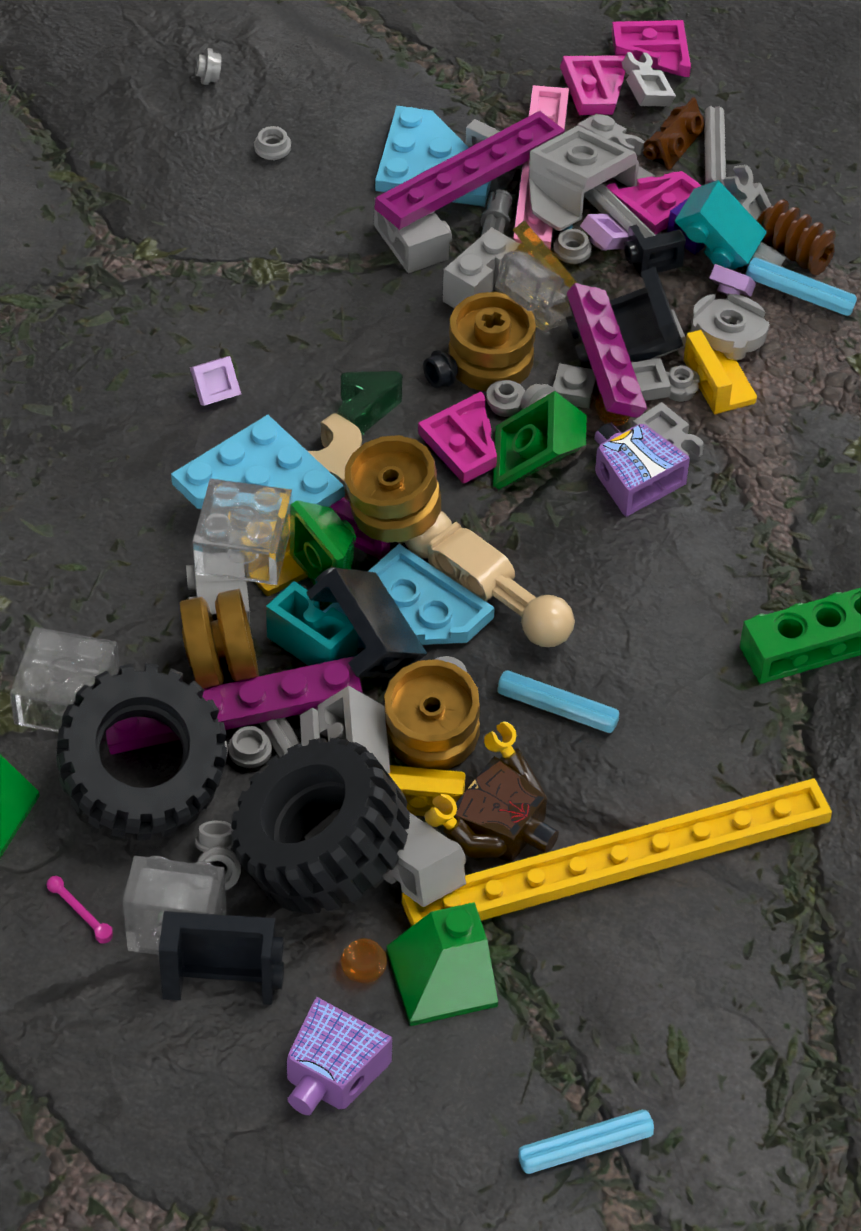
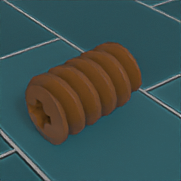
[756,199,836,275]

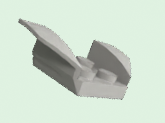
[529,125,655,231]

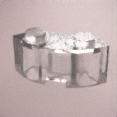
[495,251,571,332]

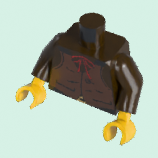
[425,722,559,861]

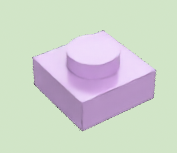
[580,214,628,251]
[709,264,756,297]
[190,356,241,406]

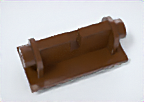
[643,97,704,170]

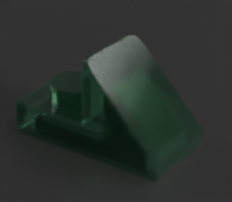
[337,371,403,435]

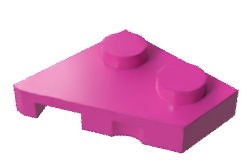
[612,20,691,77]
[560,55,626,116]
[606,171,702,235]
[418,392,497,484]

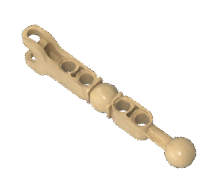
[308,413,575,647]

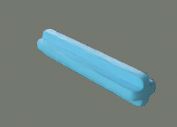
[746,257,857,316]
[497,670,619,733]
[518,1109,654,1174]

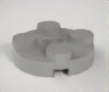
[690,293,769,360]

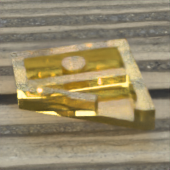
[513,220,577,294]

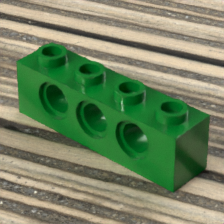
[739,588,861,684]

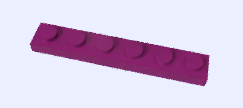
[374,111,565,230]
[106,656,363,755]

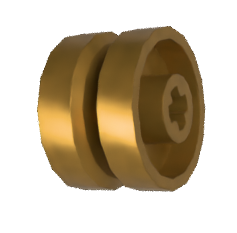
[448,292,536,392]
[344,435,441,543]
[180,588,259,688]
[384,659,480,770]

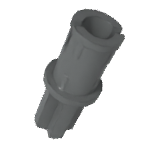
[480,189,512,236]

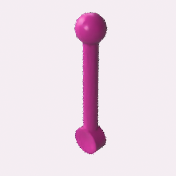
[46,876,113,943]

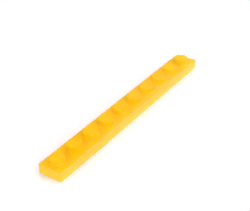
[402,778,832,927]

